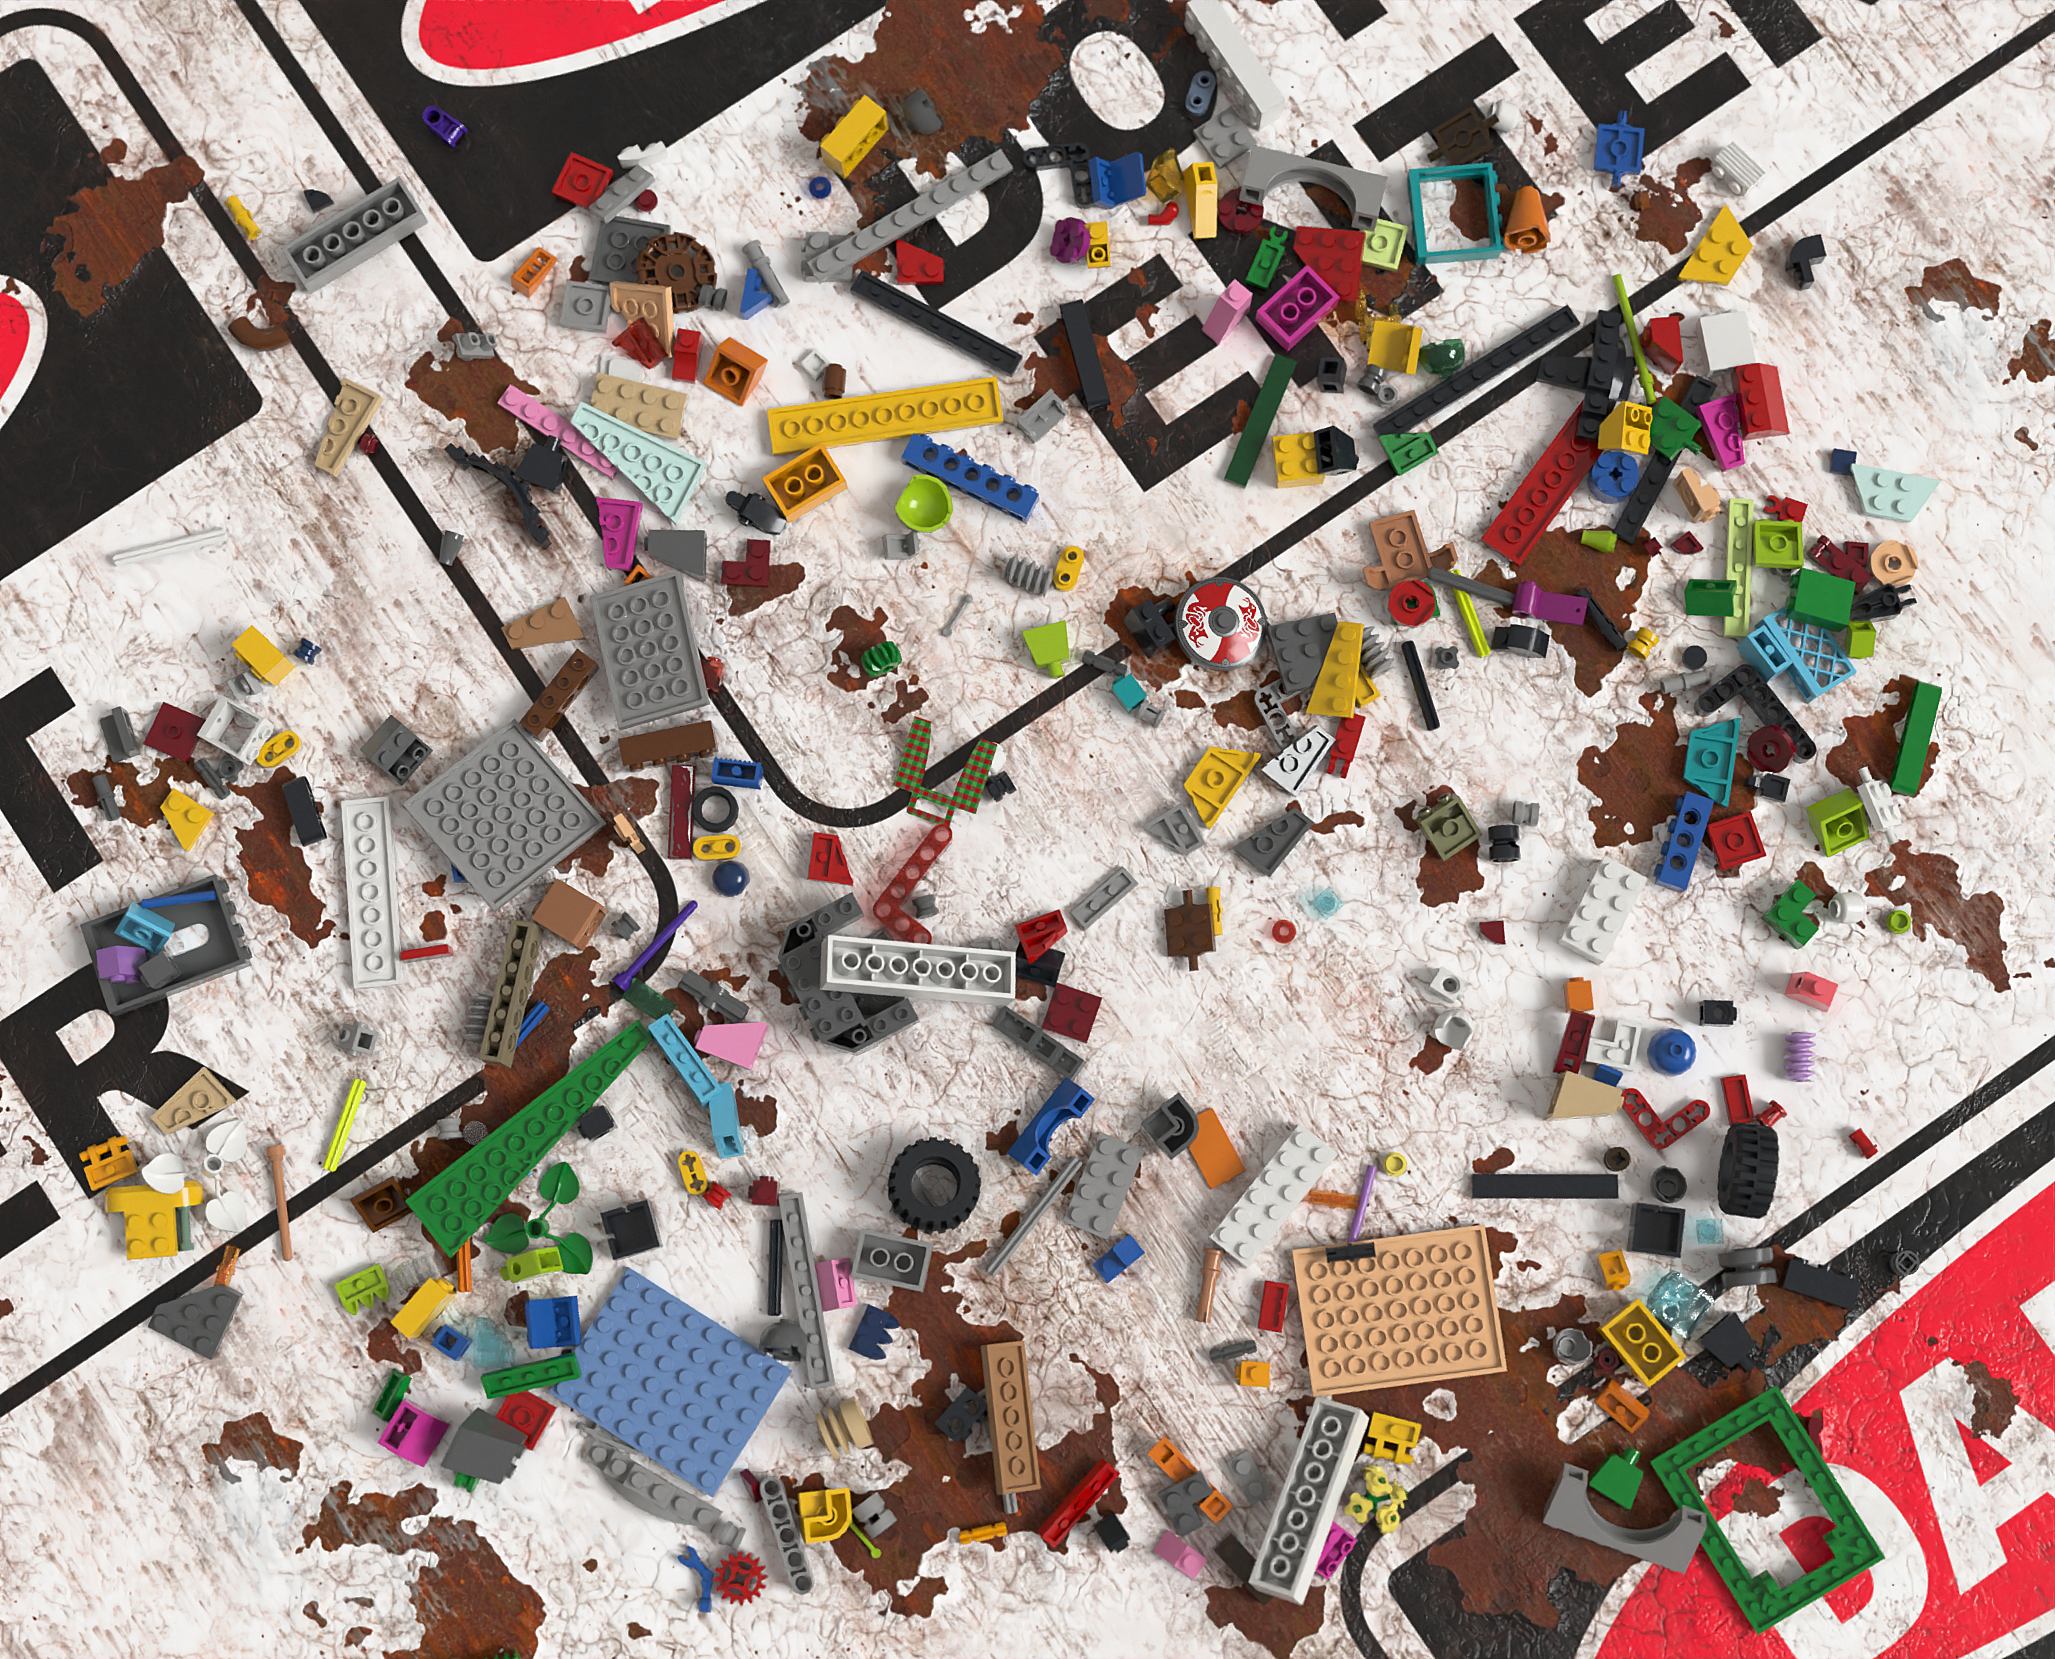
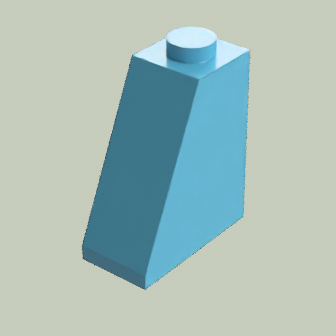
[709,1082,744,1159]

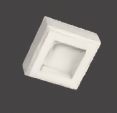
[799,347,831,381]

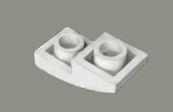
[617,141,669,168]

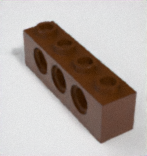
[519,649,600,742]

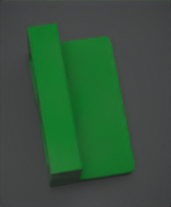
[1684,579,1737,617]

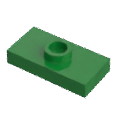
[372,1368,412,1423]

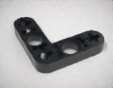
[1023,142,1094,209]

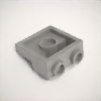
[801,232,853,282]

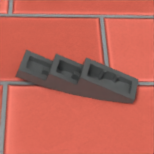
[991,1006,1087,1081]

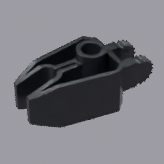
[725,490,787,535]
[1851,583,1917,623]

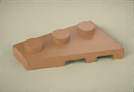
[501,597,586,650]

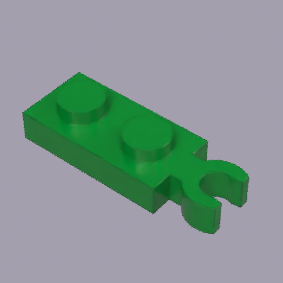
[1245,226,1287,291]

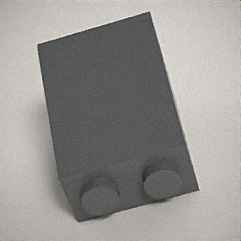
[440,1407,528,1485]

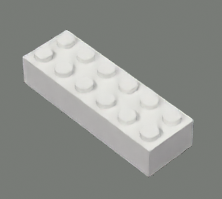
[1184,0,1285,131]
[1209,1123,1338,1269]

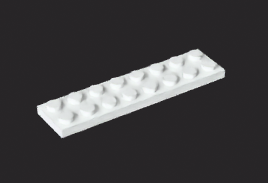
[341,796,403,990]

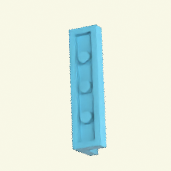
[648,1013,723,1110]

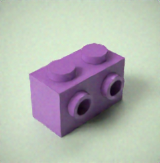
[96,945,147,984]

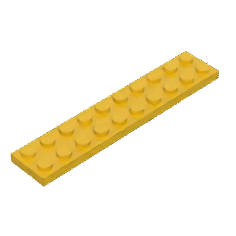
[767,376,1004,456]

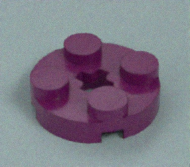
[1050,217,1090,265]

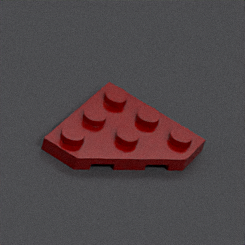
[1294,225,1366,303]

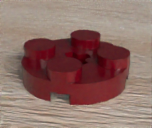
[1218,186,1264,234]
[1747,725,1797,774]

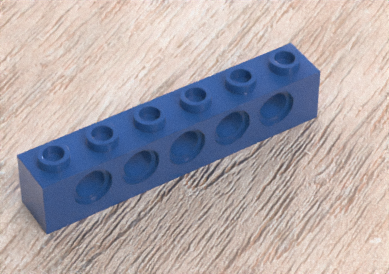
[901,433,1039,524]

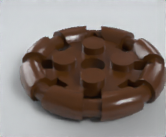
[635,232,717,314]

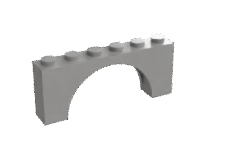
[1239,145,1388,232]
[1543,1463,1706,1574]

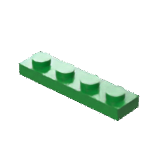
[480,1352,582,1400]

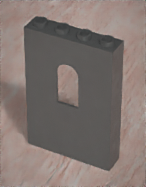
[80,874,252,1016]

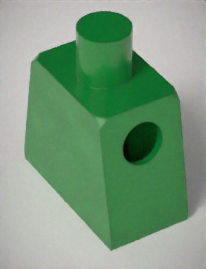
[1587,1446,1644,1510]

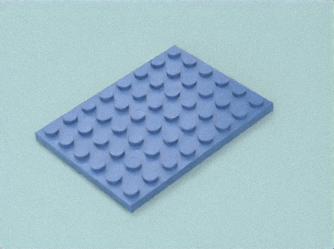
[548,1267,792,1498]

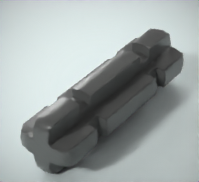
[1082,650,1127,677]
[194,758,231,800]
[1209,1340,1257,1363]

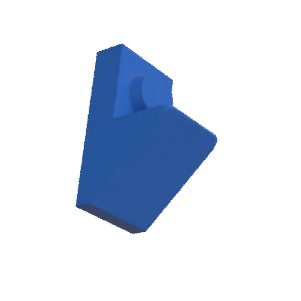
[740,268,773,320]
[1092,1234,1145,1283]

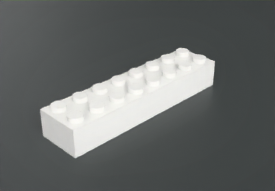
[820,935,1016,1006]
[1249,1397,1369,1605]

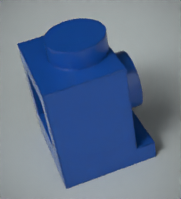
[431,1324,474,1361]

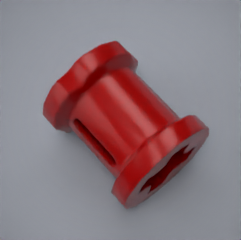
[1754,1100,1787,1128]

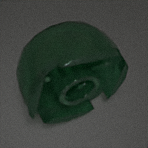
[1418,339,1466,379]

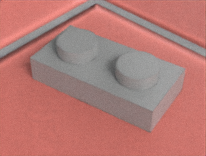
[1226,1450,1272,1506]

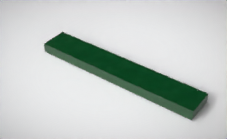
[1224,354,1297,489]

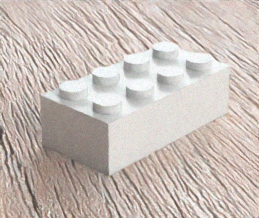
[1557,856,1648,965]

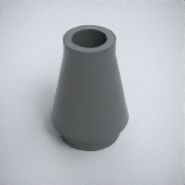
[438,530,464,566]

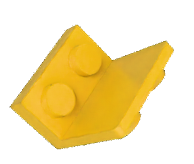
[1367,320,1423,375]

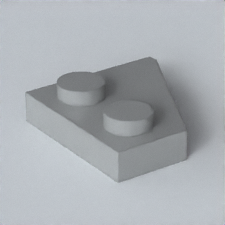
[1143,803,1206,856]

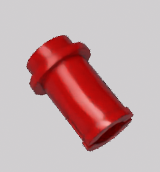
[1848,1128,1879,1160]

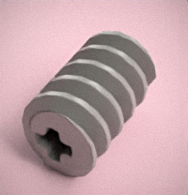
[1002,553,1054,597]
[1360,626,1395,679]
[461,993,493,1044]

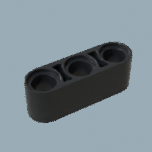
[282,775,327,847]

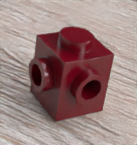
[748,1176,780,1207]

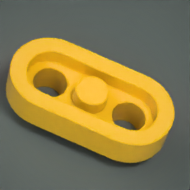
[1054,545,1084,592]
[256,731,302,768]
[693,834,742,861]

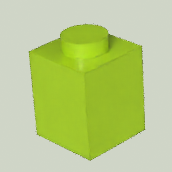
[1844,621,1876,659]

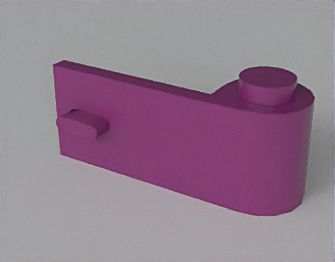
[1512,581,1588,626]

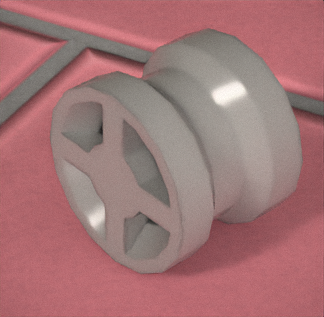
[437,1118,462,1140]
[718,1521,747,1551]

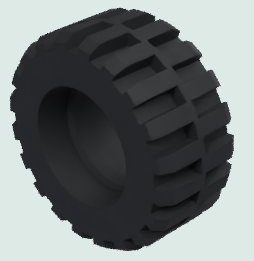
[1717,1122,1779,1219]
[887,1137,981,1234]

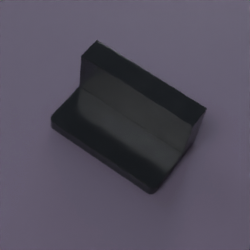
[1015,941,1065,988]

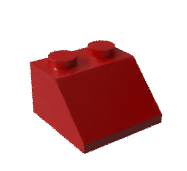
[1639,316,1684,375]

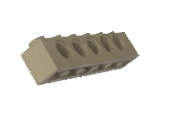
[478,920,544,1068]

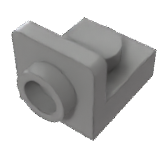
[227,670,263,702]

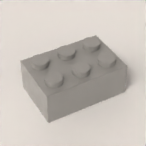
[851,1228,934,1292]

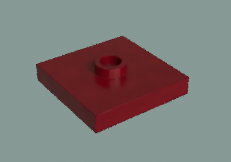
[143,701,206,764]

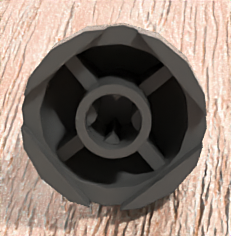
[902,87,945,135]
[758,1319,807,1362]

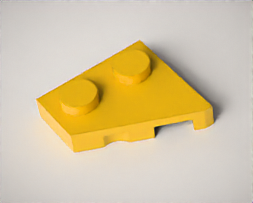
[160,788,215,852]

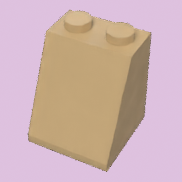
[1545,1071,1624,1122]

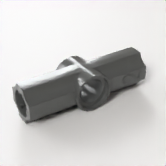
[678,969,750,1024]

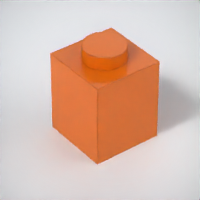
[1563,977,1594,1013]

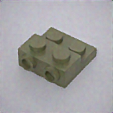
[1414,793,1483,861]

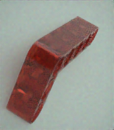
[873,824,953,944]

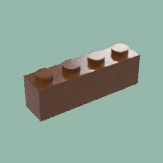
[618,720,719,773]

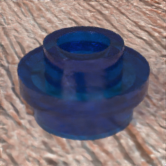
[809,176,832,199]

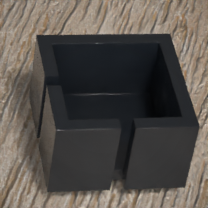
[600,1199,664,1261]
[1627,1202,1686,1259]

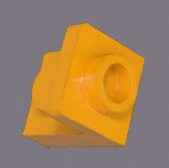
[1597,1249,1630,1291]
[1235,1360,1270,1387]

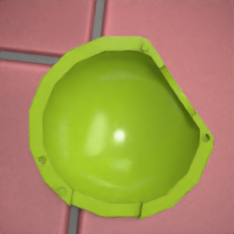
[894,475,953,533]

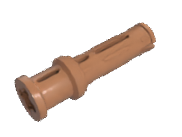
[1195,1248,1225,1323]

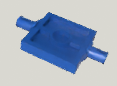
[1593,110,1645,188]

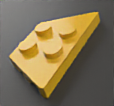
[1677,205,1753,286]
[1183,746,1261,830]

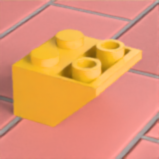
[1598,401,1652,455]

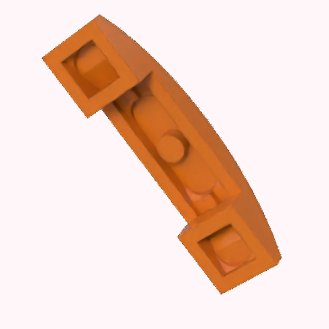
[1147,1436,1234,1524]

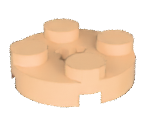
[1868,540,1918,588]

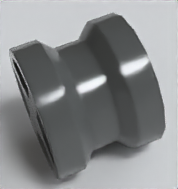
[912,894,939,919]
[611,911,641,941]

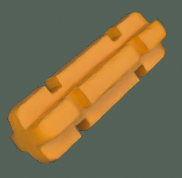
[959,1522,1007,1545]

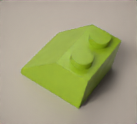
[1806,788,1870,858]

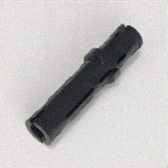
[1574,587,1628,652]

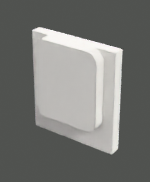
[600,355,644,383]

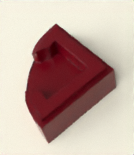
[1670,531,1704,555]
[1843,541,1869,568]
[1479,921,1506,945]
[739,1468,763,1503]

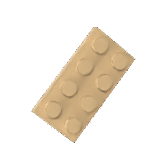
[590,372,689,440]

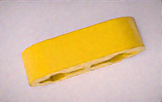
[678,1150,709,1196]

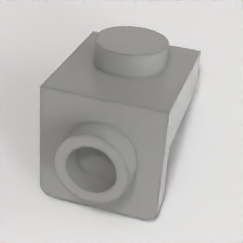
[882,531,921,559]

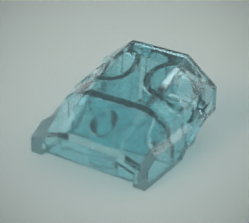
[1646,1270,1716,1341]

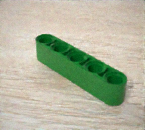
[1889,681,1942,797]

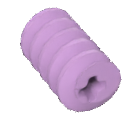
[1784,1032,1816,1082]

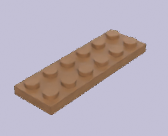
[981,1341,1041,1495]

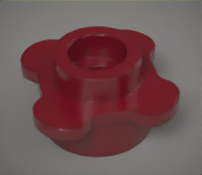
[1642,535,1663,558]

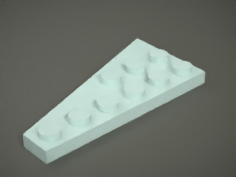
[570,402,707,526]

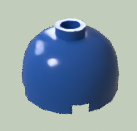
[1647,1028,1697,1077]

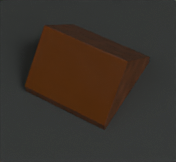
[350,1176,413,1233]

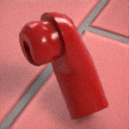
[1148,202,1179,226]

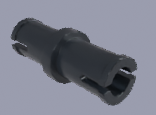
[1325,1242,1376,1263]

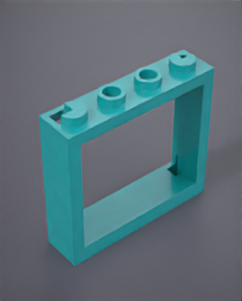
[1407,162,1504,265]

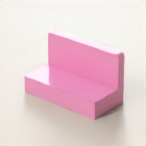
[815,1257,858,1312]

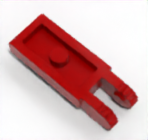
[1326,713,1366,779]

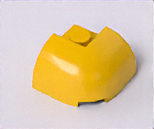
[798,1487,852,1544]

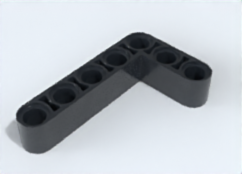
[1694,664,1817,764]

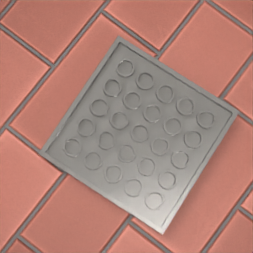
[402,719,606,913]

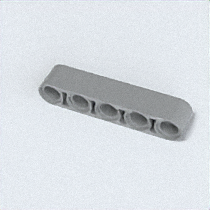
[760,1476,815,1595]

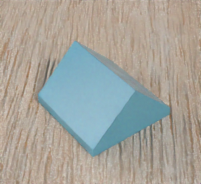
[114,901,175,955]

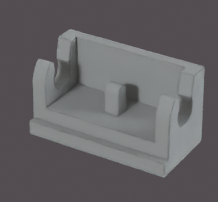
[1017,389,1068,444]

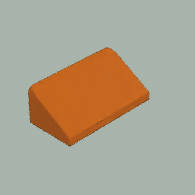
[1594,1379,1650,1434]

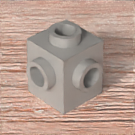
[337,1021,379,1057]

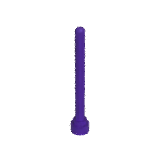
[611,900,698,992]

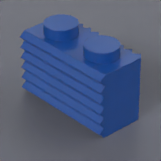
[711,757,764,790]

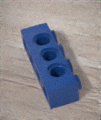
[1653,791,1714,893]

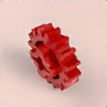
[714,1550,768,1606]

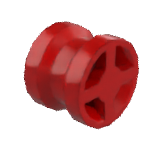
[702,1180,732,1210]

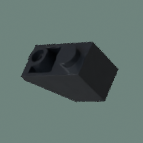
[1093,1511,1131,1553]

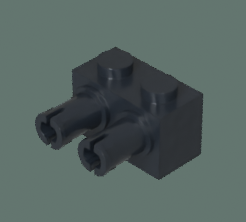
[1123,597,1176,659]

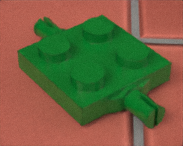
[1638,396,1702,461]

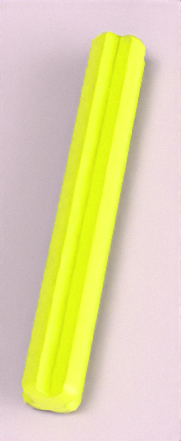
[1450,569,1491,658]
[322,1078,366,1171]

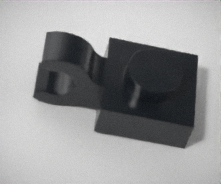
[1744,773,1791,803]

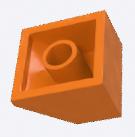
[703,337,768,407]

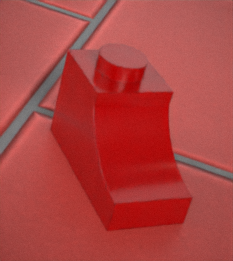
[672,328,704,384]

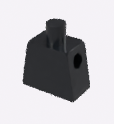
[1314,425,1359,476]
[514,435,567,494]
[1695,1312,1756,1373]

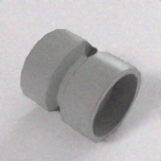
[852,1492,897,1539]

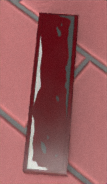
[668,765,696,860]

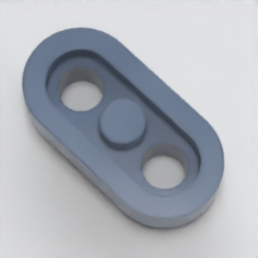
[1185,71,1216,116]

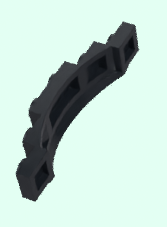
[1575,309,1626,443]
[445,443,552,550]

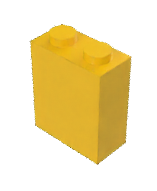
[390,1277,457,1339]

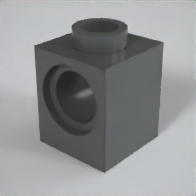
[139,951,182,990]

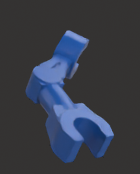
[677,1546,714,1613]

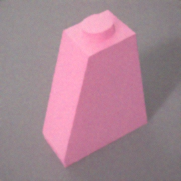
[1202,279,1252,345]
[694,1022,769,1071]

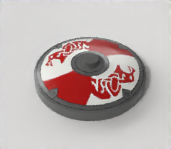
[1174,577,1267,671]

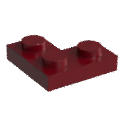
[721,539,771,588]

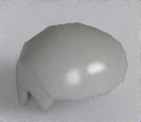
[1553,1328,1593,1366]

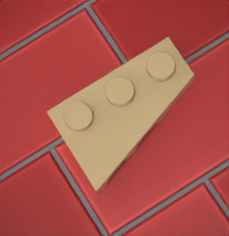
[150,1067,238,1135]

